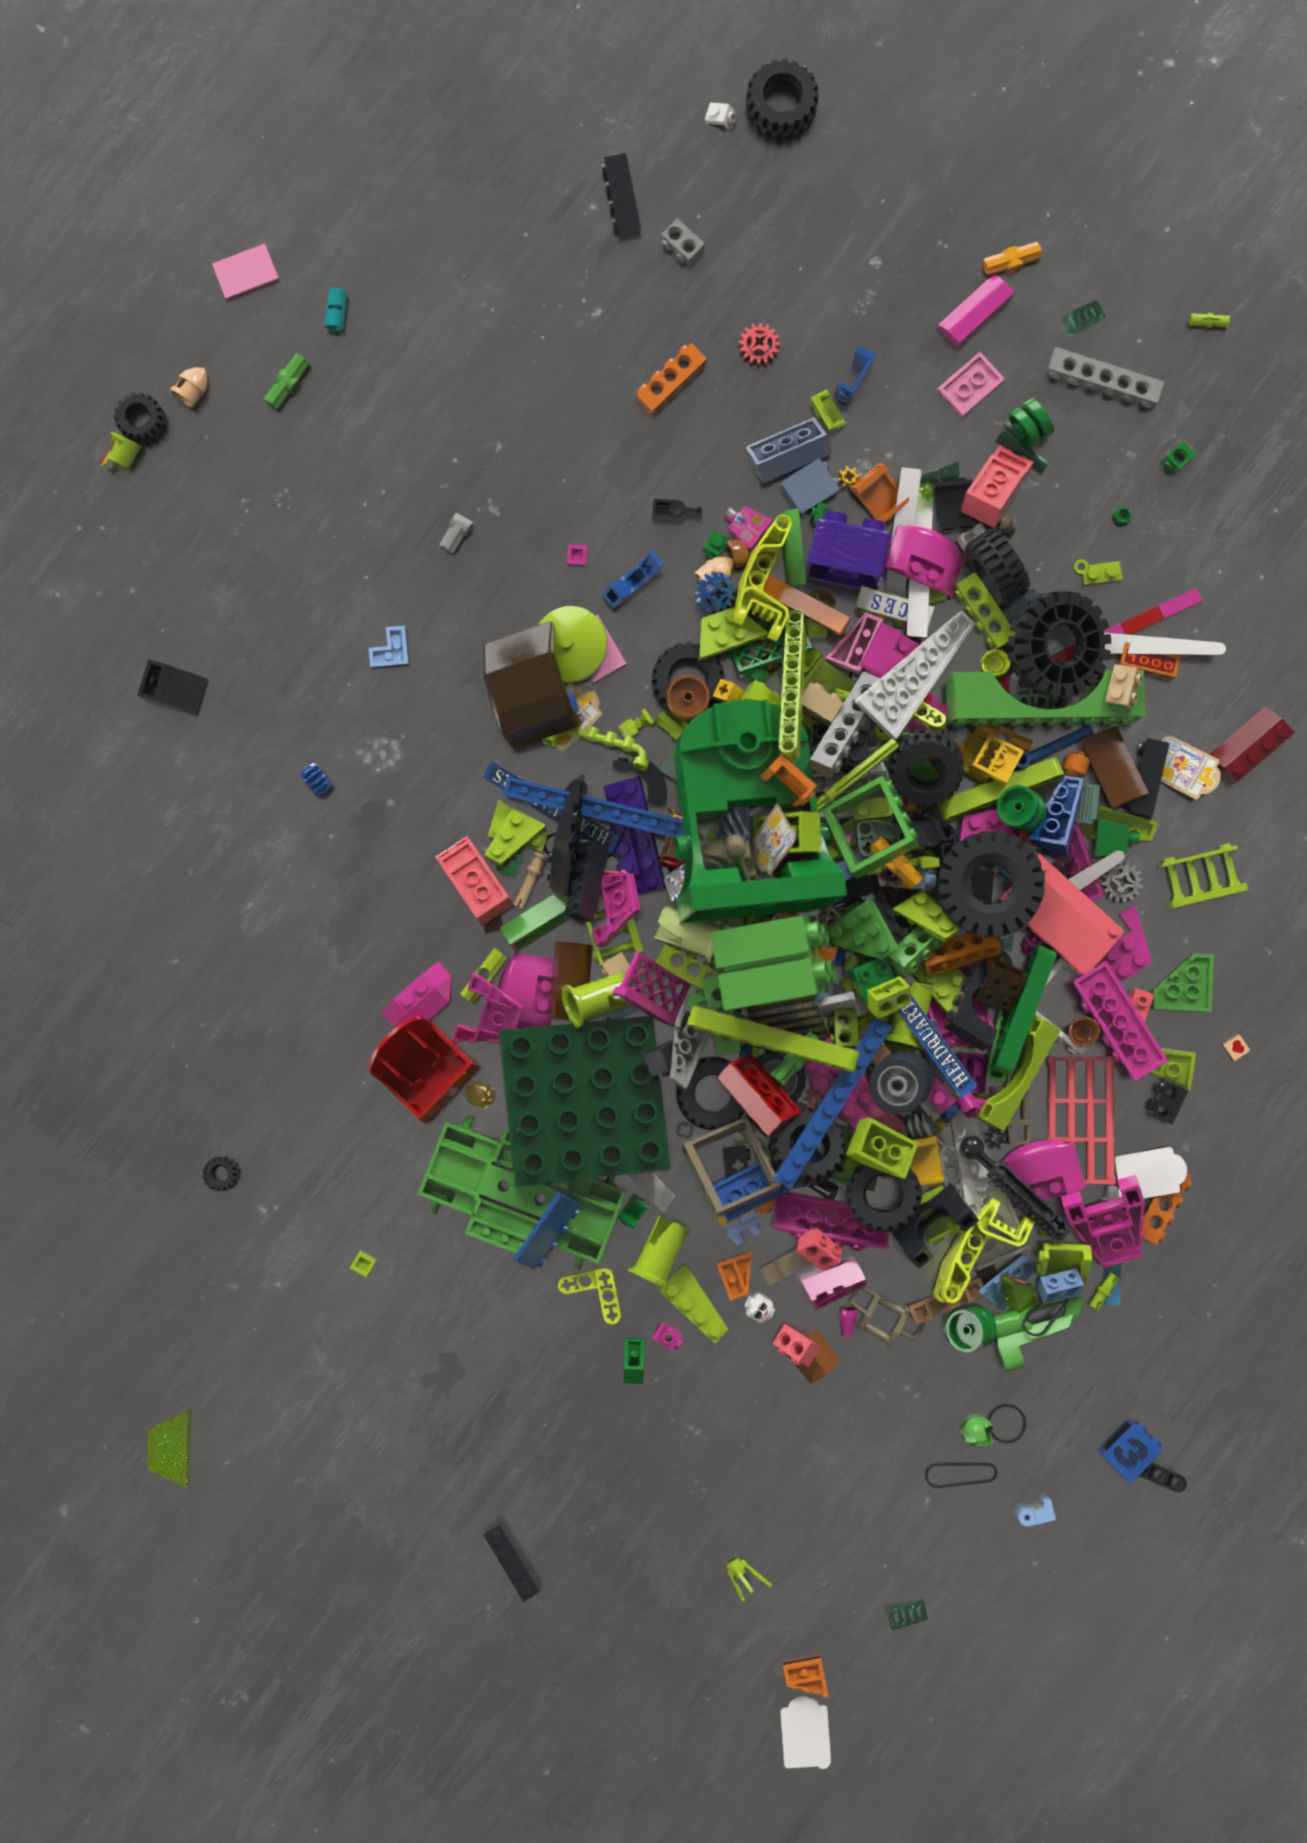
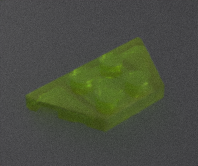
[147,1411,189,1488]

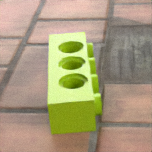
[954,572,1015,649]
[656,944,724,1000]

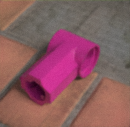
[957,1092,986,1118]

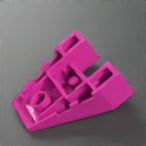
[1061,1175,1145,1268]

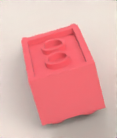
[961,445,1034,528]
[436,836,513,926]

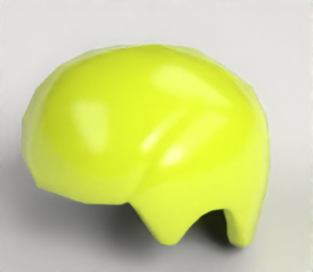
[981,649,1010,678]

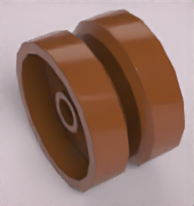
[667,675,710,721]

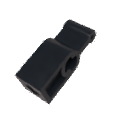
[652,498,703,521]

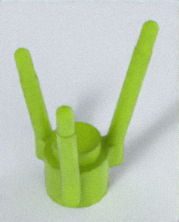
[726,1558,772,1602]

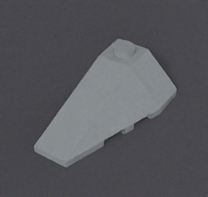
[670,1005,710,1089]

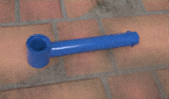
[1013,725,1094,772]

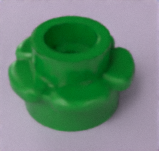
[1113,506,1132,525]

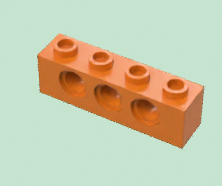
[636,343,707,416]
[922,933,1001,977]
[1142,1174,1192,1245]

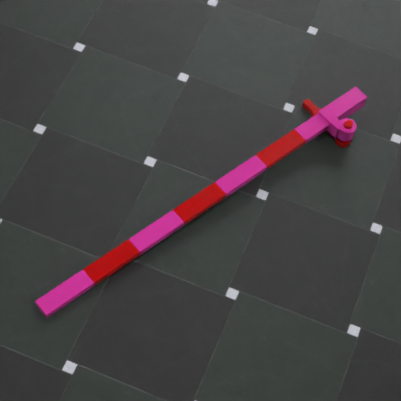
[902,588,1203,735]

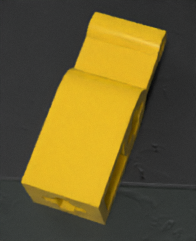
[713,679,745,703]

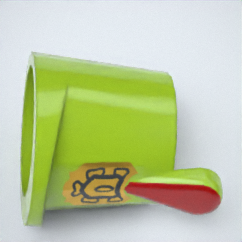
[100,432,142,468]

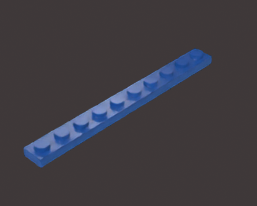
[503,777,684,838]
[773,1016,893,1189]

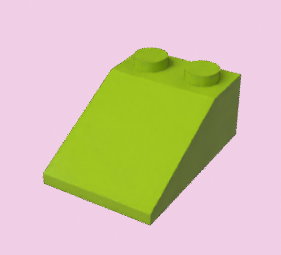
[846,1118,918,1179]

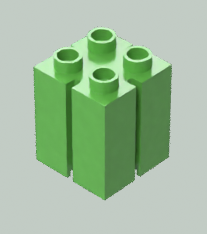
[710,915,836,1011]

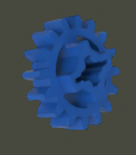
[694,571,736,613]

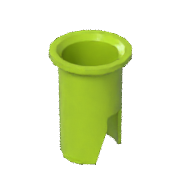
[562,971,633,1028]
[884,982,934,1051]
[627,1215,690,1289]

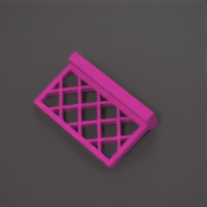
[613,952,690,1027]

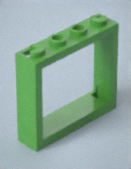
[822,776,919,879]

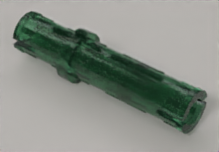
[997,429,1049,473]

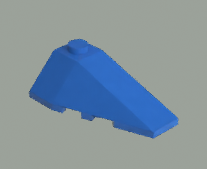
[1028,775,1084,856]

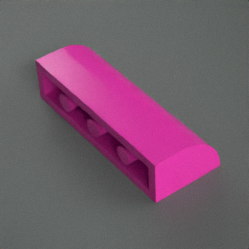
[937,275,1015,348]

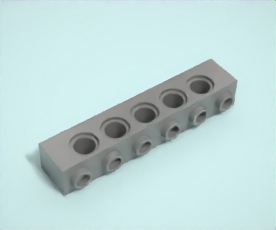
[1046,347,1164,408]
[810,672,880,778]

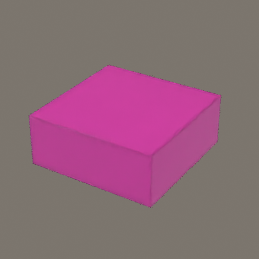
[567,545,587,566]

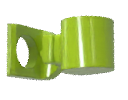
[618,708,656,738]

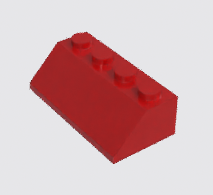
[718,1054,801,1136]

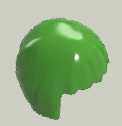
[963,1416,994,1447]

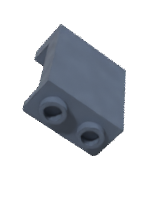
[780,458,840,518]

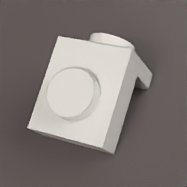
[705,103,737,130]
[956,523,987,553]

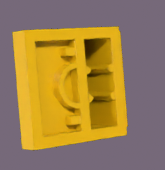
[960,733,1024,785]

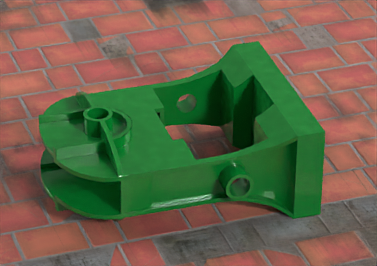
[674,699,847,923]

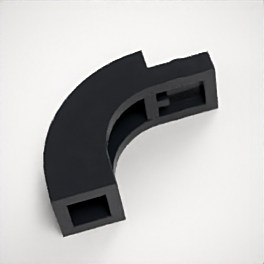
[612,755,667,806]

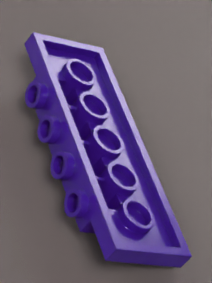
[603,776,666,895]

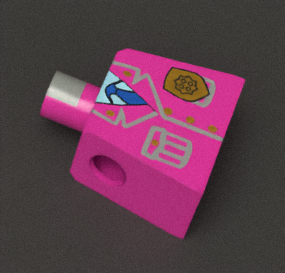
[724,507,772,553]

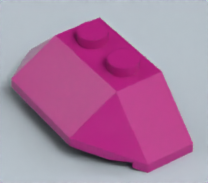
[381,962,452,1027]

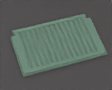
[1034,781,1101,825]

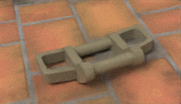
[989,1067,1031,1145]
[849,1286,926,1347]

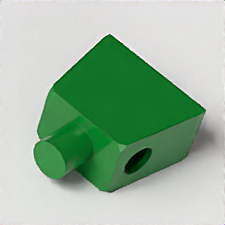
[1094,818,1140,856]

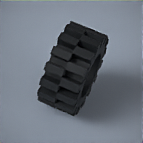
[202,1156,239,1192]

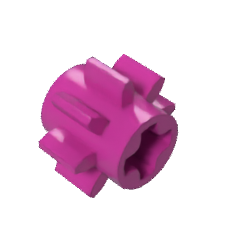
[1022,934,1048,956]

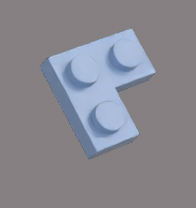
[369,626,409,668]

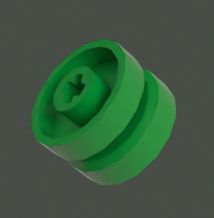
[1008,398,1055,448]
[997,785,1046,833]
[946,1306,997,1352]

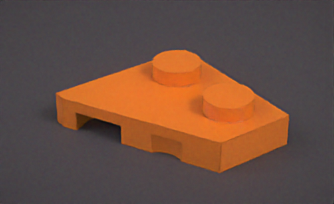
[717,1251,752,1301]
[783,1658,828,1697]

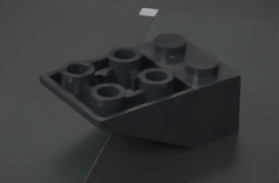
[137,659,207,715]
[809,724,871,773]

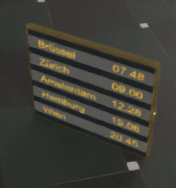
[747,995,832,1053]

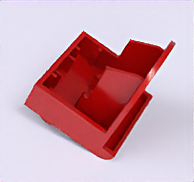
[368,1016,479,1124]

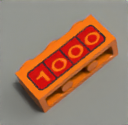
[1117,642,1181,680]

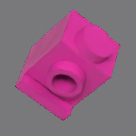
[652,1321,683,1351]

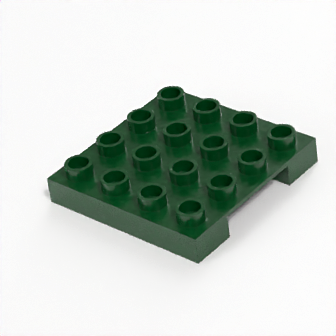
[498,1016,671,1188]

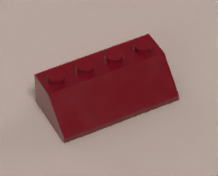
[1209,706,1295,785]

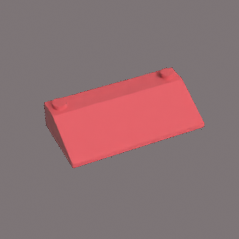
[999,854,1124,975]

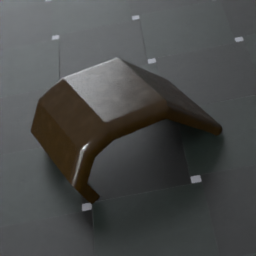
[483,621,584,749]

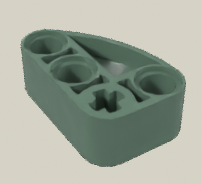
[1009,673,1068,709]
[854,820,899,857]

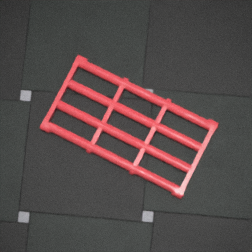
[1047,1056,1116,1185]

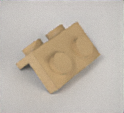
[1106,664,1142,709]

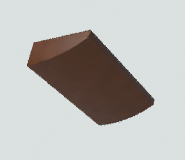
[1080,726,1149,810]
[549,941,592,1021]

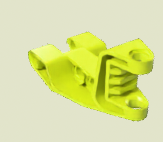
[733,515,792,641]
[933,1197,1034,1303]

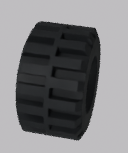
[114,392,166,444]

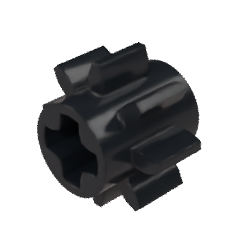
[984,1126,1007,1149]

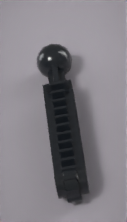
[960,1136,1070,1240]

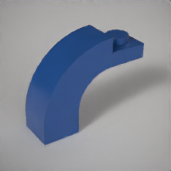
[602,550,665,609]

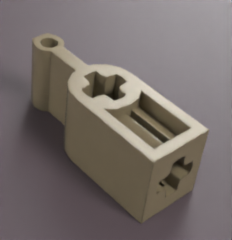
[760,1247,811,1286]

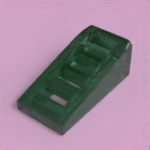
[1062,300,1106,335]
[920,462,960,485]
[886,1600,928,1631]

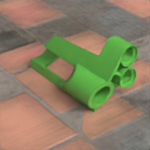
[995,1294,1083,1373]

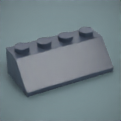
[745,417,832,483]

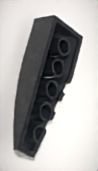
[547,775,585,897]

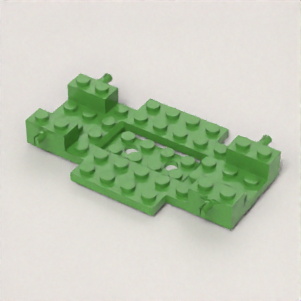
[417,1114,627,1270]

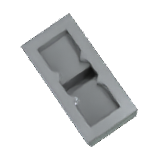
[662,218,705,265]

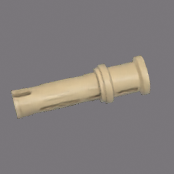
[513,851,549,909]

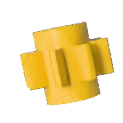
[837,466,861,491]

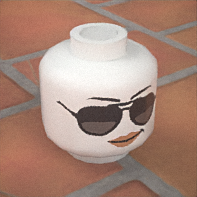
[745,1294,775,1323]

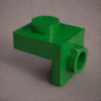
[811,502,835,526]
[618,1194,650,1229]

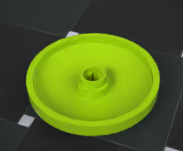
[538,606,608,683]

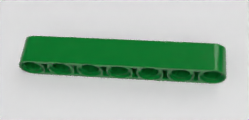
[991,945,1056,1076]

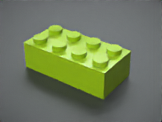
[753,812,821,856]

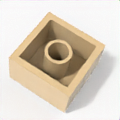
[802,683,843,726]

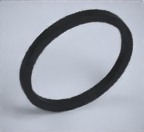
[988,1404,1027,1443]

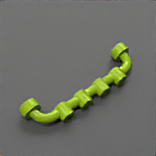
[542,725,649,771]

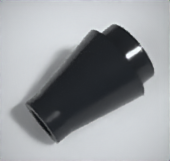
[809,1181,839,1200]

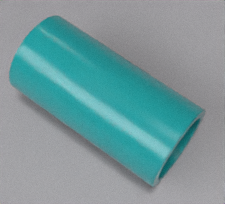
[324,288,348,331]

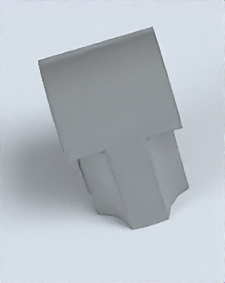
[439,513,473,554]

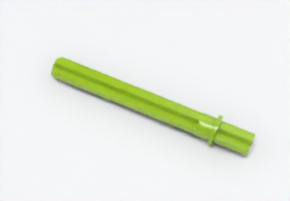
[816,739,899,812]

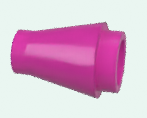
[839,1307,858,1337]

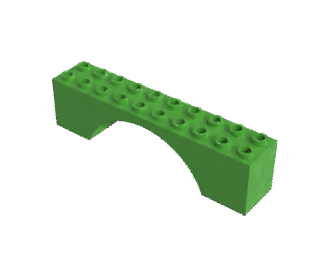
[946,670,1145,727]

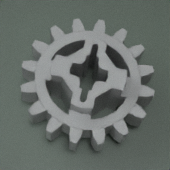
[1100,861,1143,903]

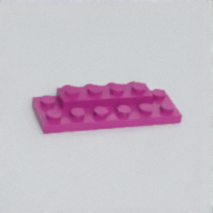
[1073,961,1168,1081]
[803,1038,906,1134]
[772,1192,892,1251]

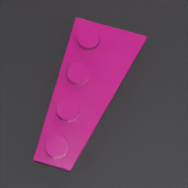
[1052,824,1105,901]

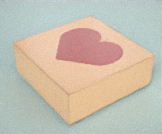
[1223,1034,1250,1061]

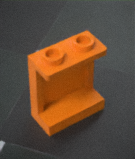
[850,463,909,524]
[760,754,816,807]

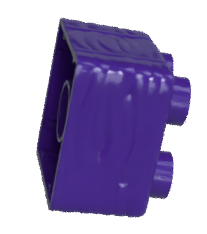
[805,511,891,590]

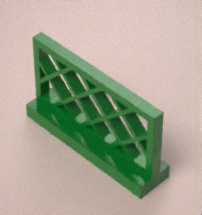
[730,611,813,675]

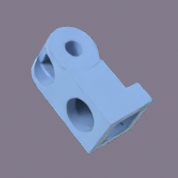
[1017,1498,1056,1526]

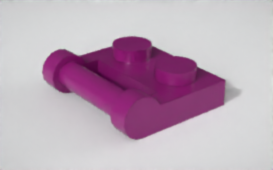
[958,1052,988,1093]

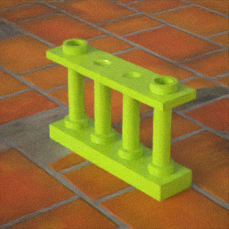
[1159,843,1248,909]
[586,891,644,966]

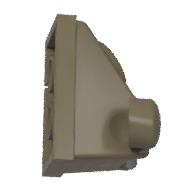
[700,827,757,882]

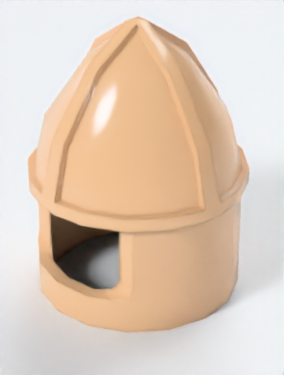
[170,367,207,408]
[694,556,734,594]

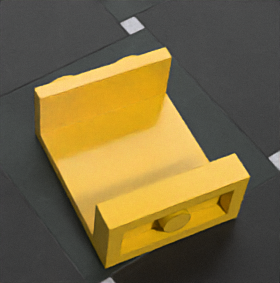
[910,1133,944,1188]

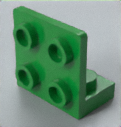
[844,957,895,1005]

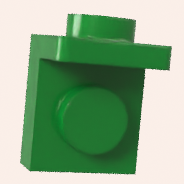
[702,530,730,559]

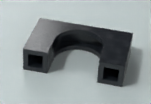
[834,874,904,960]
[944,959,998,1051]
[891,1183,980,1269]

